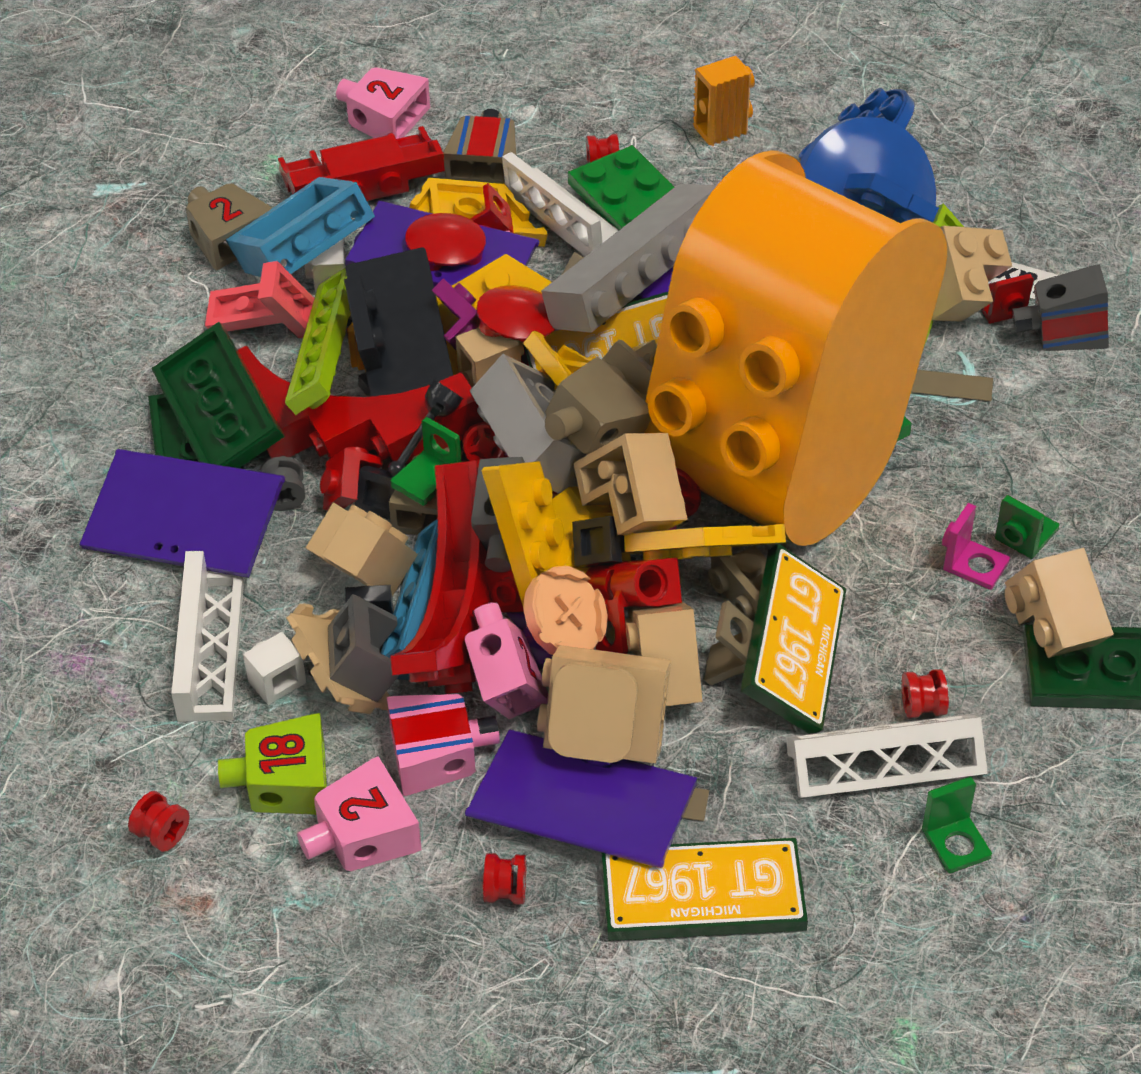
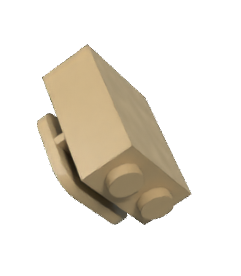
[537,645,671,764]

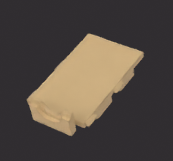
[286,603,390,714]

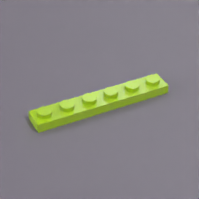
[285,268,351,415]

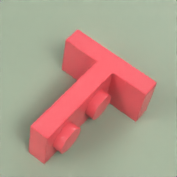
[205,261,315,338]

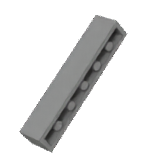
[541,184,717,333]

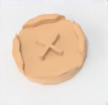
[523,566,608,655]

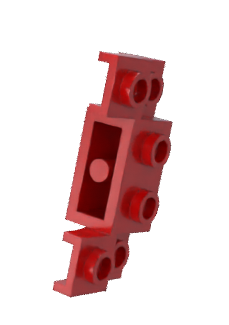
[278,126,445,201]

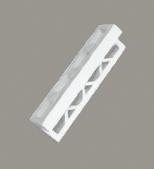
[502,152,619,256]
[171,551,244,722]
[786,714,988,798]

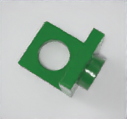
[391,417,461,506]
[995,495,1060,559]
[922,777,992,874]

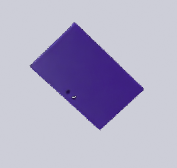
[345,200,539,287]
[79,449,285,578]
[465,729,697,868]

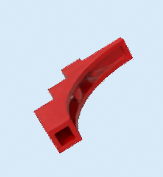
[238,345,485,467]
[390,460,492,694]

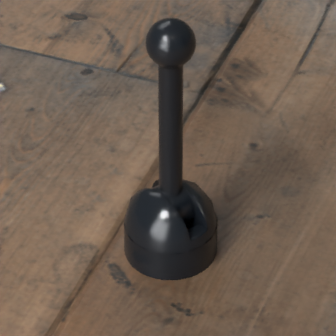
[388,379,463,477]

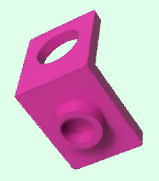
[942,503,1010,590]

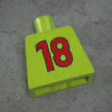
[218,713,327,815]

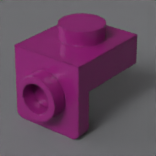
[432,278,480,351]

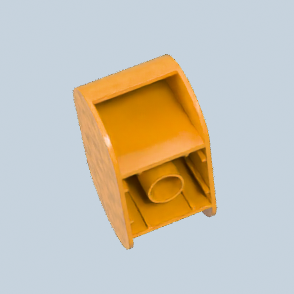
[644,150,947,546]

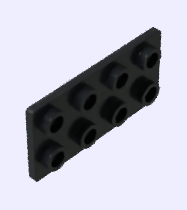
[344,247,453,396]

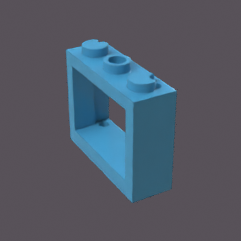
[226,177,375,277]

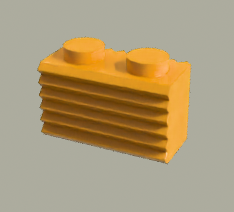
[693,56,755,146]

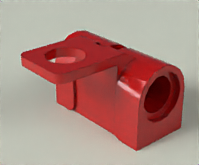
[585,557,682,654]

